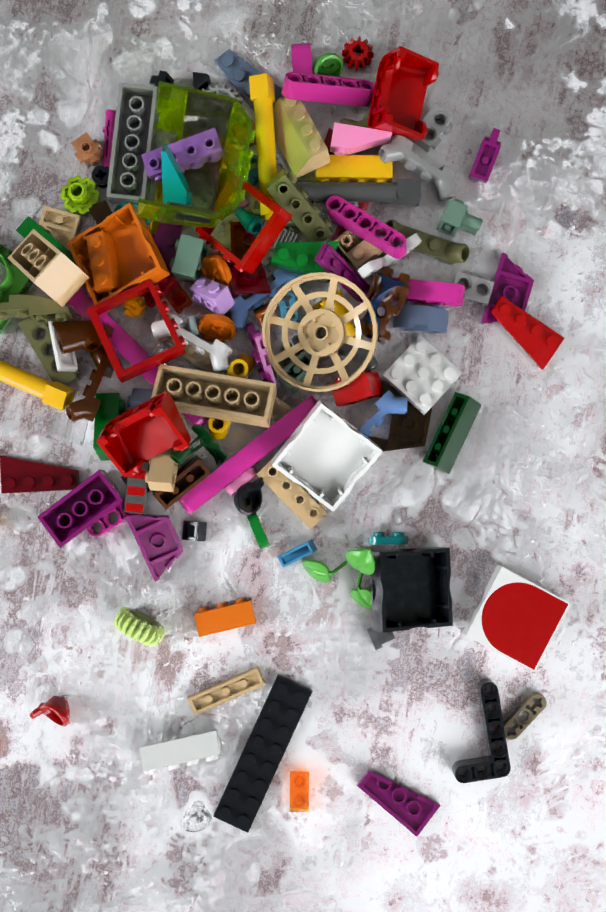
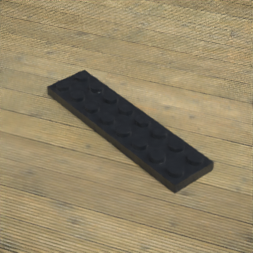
[213,674,313,833]

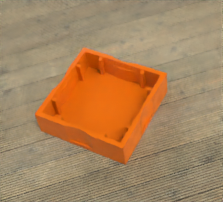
[66,203,170,313]

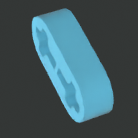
[279,291,298,322]

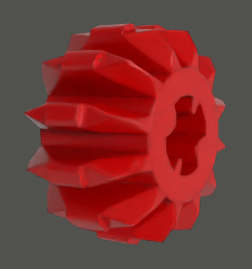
[342,36,374,72]

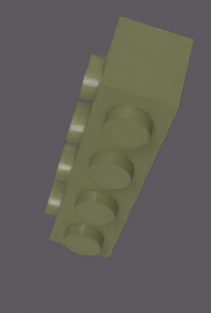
[266,169,333,242]

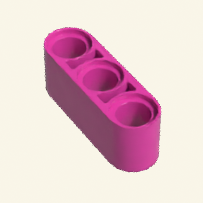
[291,43,313,74]
[87,500,137,536]

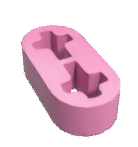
[224,466,258,496]

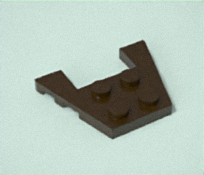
[368,380,432,452]

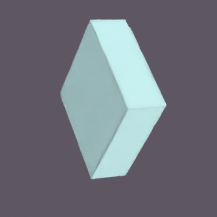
[188,316,200,338]

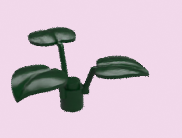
[169,417,227,465]

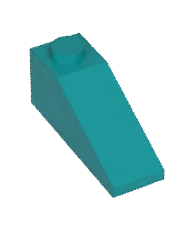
[161,144,192,211]

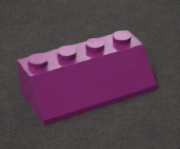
[37,470,123,548]

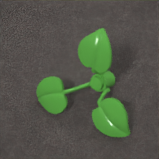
[302,547,375,610]

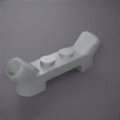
[379,135,457,201]

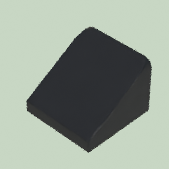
[182,521,207,541]

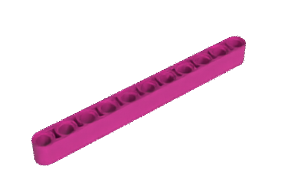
[68,287,209,426]

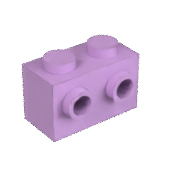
[189,276,235,315]

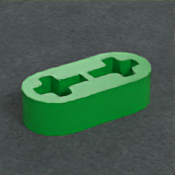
[247,513,270,549]

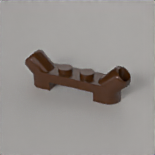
[66,344,114,422]

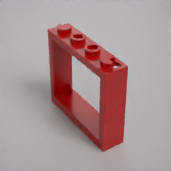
[195,172,292,274]
[86,279,187,383]

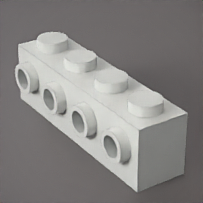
[139,731,222,775]

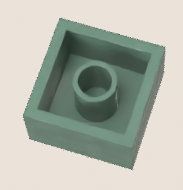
[170,234,208,284]

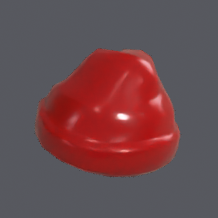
[30,696,70,727]

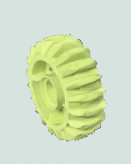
[113,607,165,646]

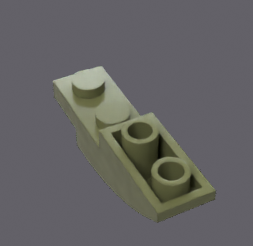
[0,294,73,324]

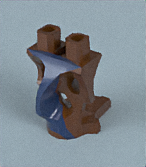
[354,266,411,345]

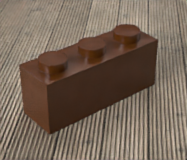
[152,455,211,510]

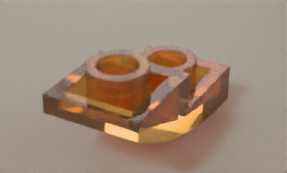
[290,771,309,812]

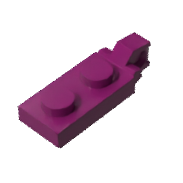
[469,128,501,183]

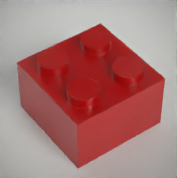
[330,370,384,406]

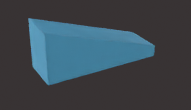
[278,539,317,567]

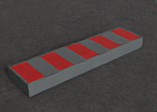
[124,459,149,514]

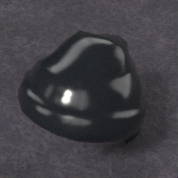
[234,477,264,516]

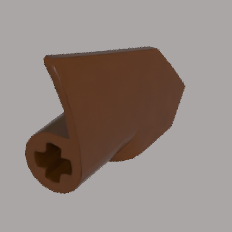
[52,320,114,354]

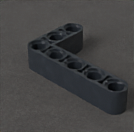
[452,678,511,783]

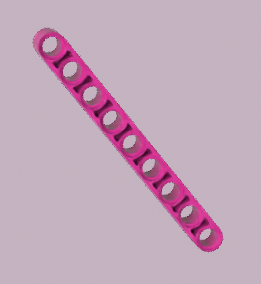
[178,395,317,515]

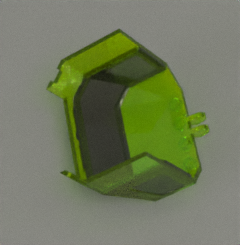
[138,81,256,228]

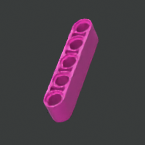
[281,72,375,107]
[326,196,407,259]
[372,276,465,307]

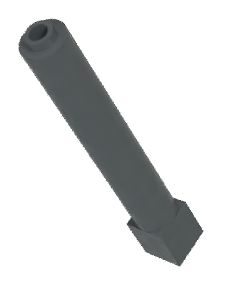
[296,179,421,206]

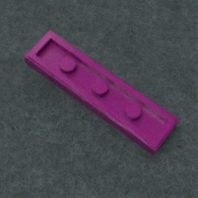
[315,243,370,303]

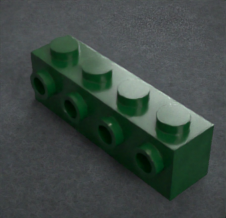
[423,392,481,474]

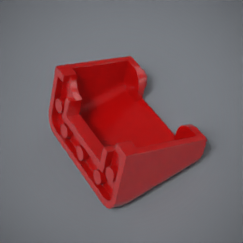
[367,46,439,141]
[96,391,191,478]

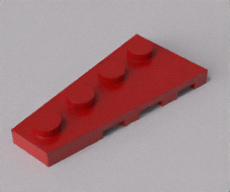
[490,296,564,370]

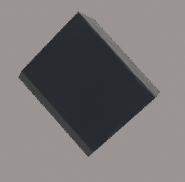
[193,72,211,95]

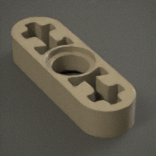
[503,692,547,740]

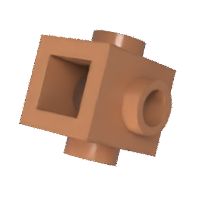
[71,132,103,167]

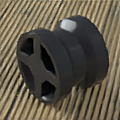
[92,165,109,189]

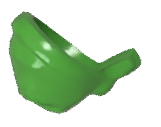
[312,53,343,77]

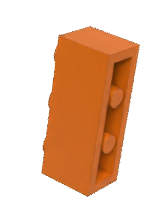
[86,230,122,297]
[194,597,257,637]

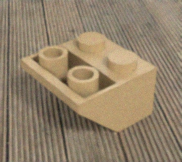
[334,226,387,276]

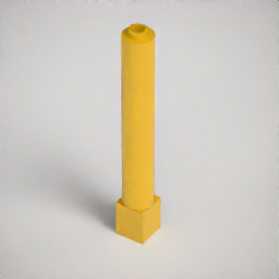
[249,73,279,221]
[0,360,76,411]

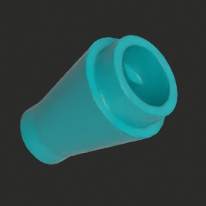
[235,207,263,234]

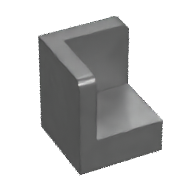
[367,627,395,650]

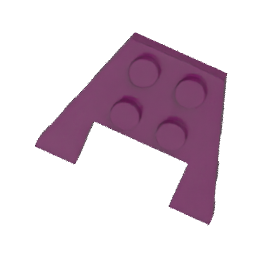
[246,322,277,385]

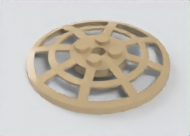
[262,272,378,392]

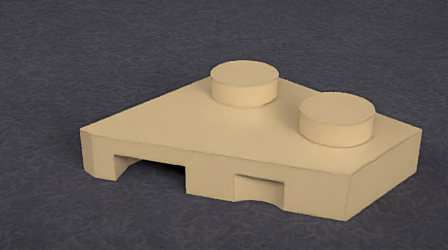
[39,206,82,251]

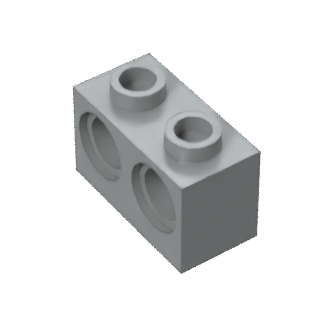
[412,103,454,153]
[453,270,494,307]

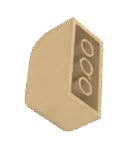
[8,229,89,307]

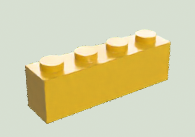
[315,155,393,182]

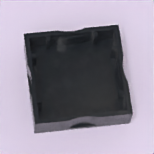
[370,547,453,633]

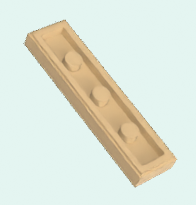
[187,666,266,715]

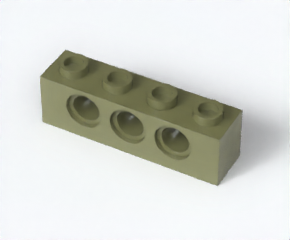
[18,316,81,386]

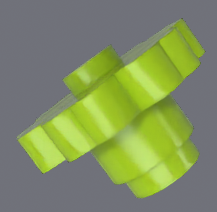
[60,176,101,216]

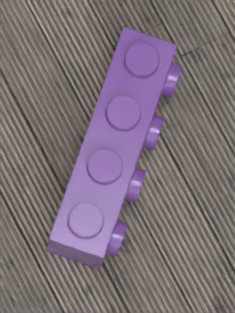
[141,128,226,182]

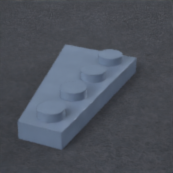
[214,49,283,111]

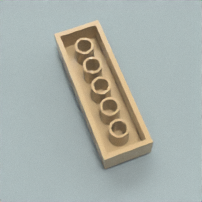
[151,364,277,428]

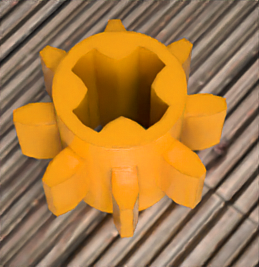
[122,296,147,319]

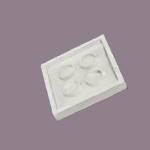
[382,335,462,415]

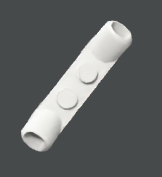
[151,312,233,374]

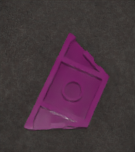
[480,253,534,324]
[125,514,184,582]

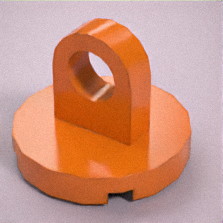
[201,254,232,288]
[197,313,236,342]

